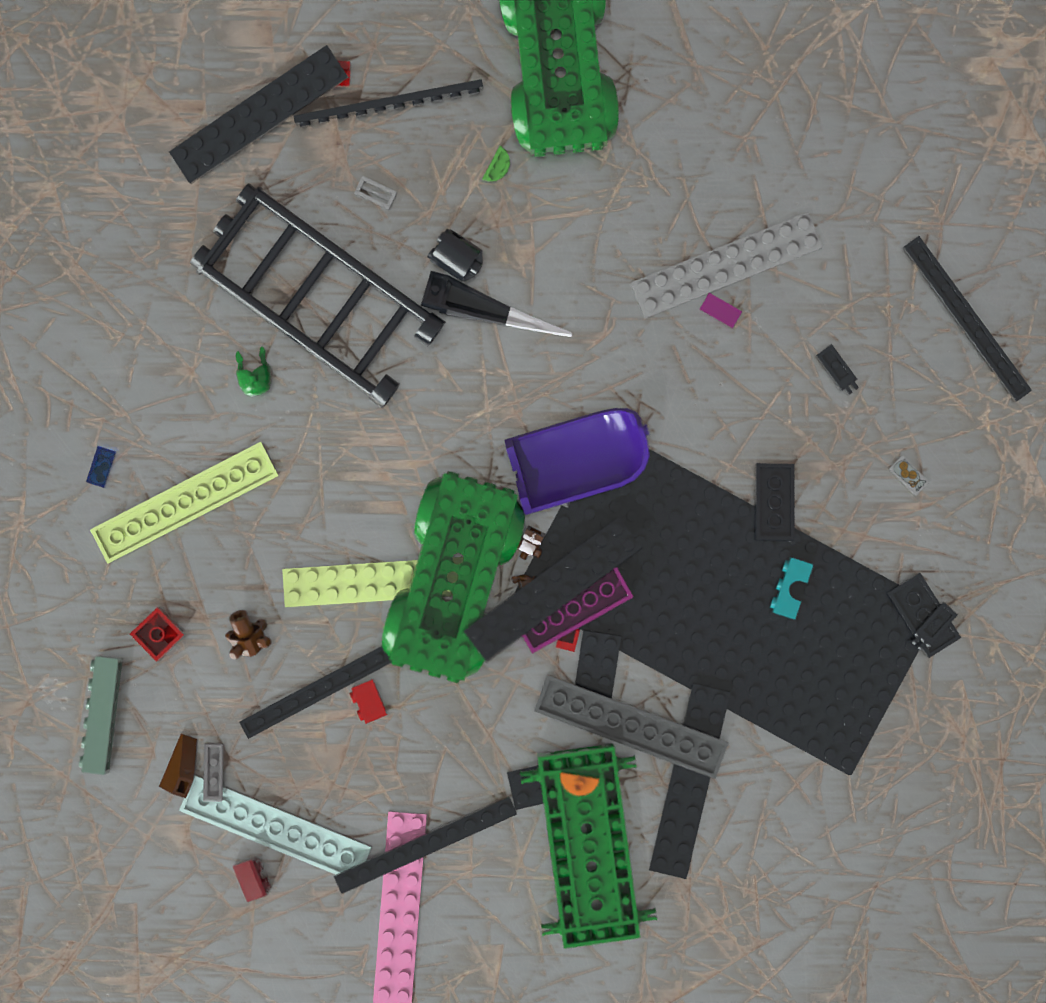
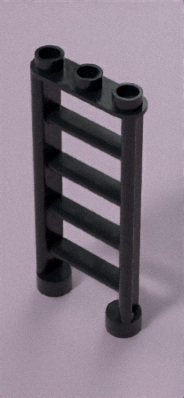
[190,183,445,408]

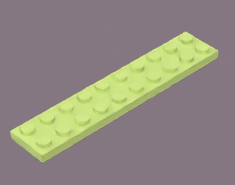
[90,442,279,564]
[282,557,464,607]

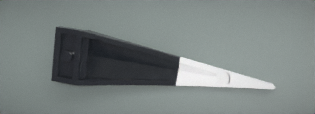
[421,271,573,337]

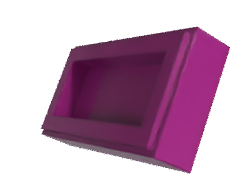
[699,293,742,329]

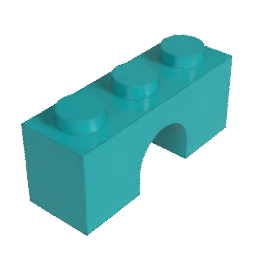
[770,557,813,620]

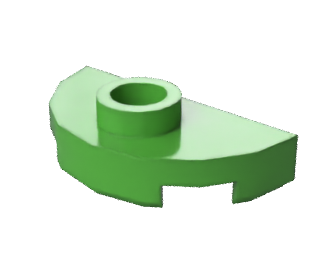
[482,145,510,182]

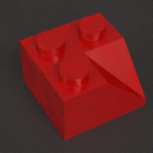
[130,607,184,662]

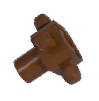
[225,610,271,659]

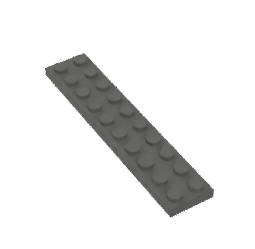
[534,675,729,779]

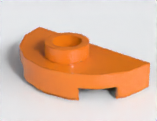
[561,772,599,795]

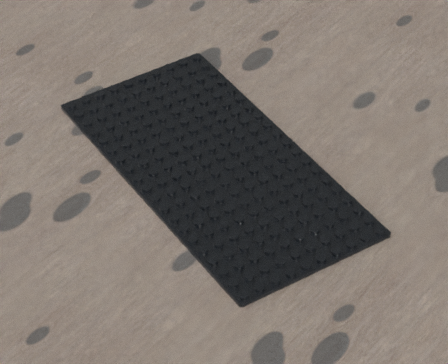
[515,449,919,775]

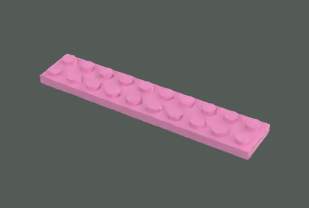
[373,811,427,1003]

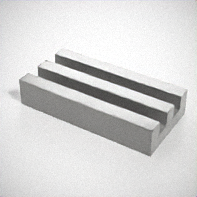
[354,176,397,210]

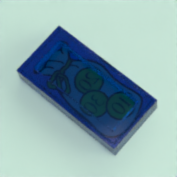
[86,446,116,488]

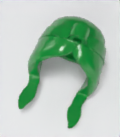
[236,346,271,396]

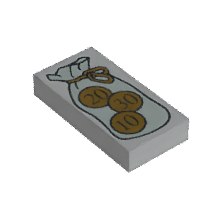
[889,455,930,496]

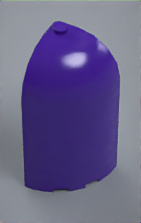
[505,408,650,515]

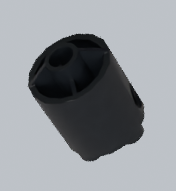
[427,229,483,282]

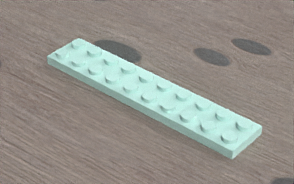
[179,775,372,874]

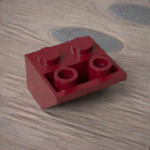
[233,856,271,902]

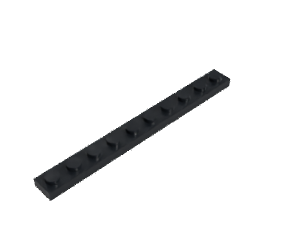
[294,79,483,128]
[903,236,1032,402]
[239,646,392,739]
[333,796,517,894]

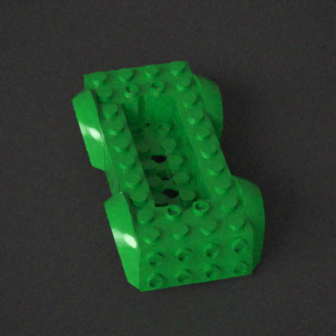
[499,0,619,157]
[382,471,525,684]

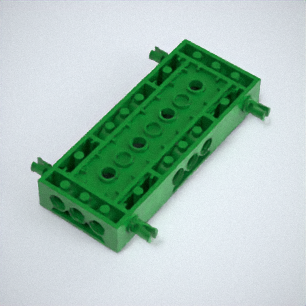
[520,743,657,949]

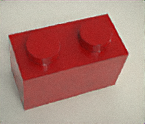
[350,679,388,724]

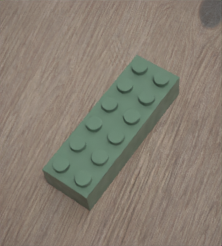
[79,655,123,775]

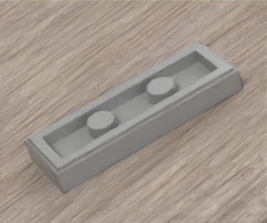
[203,744,223,802]

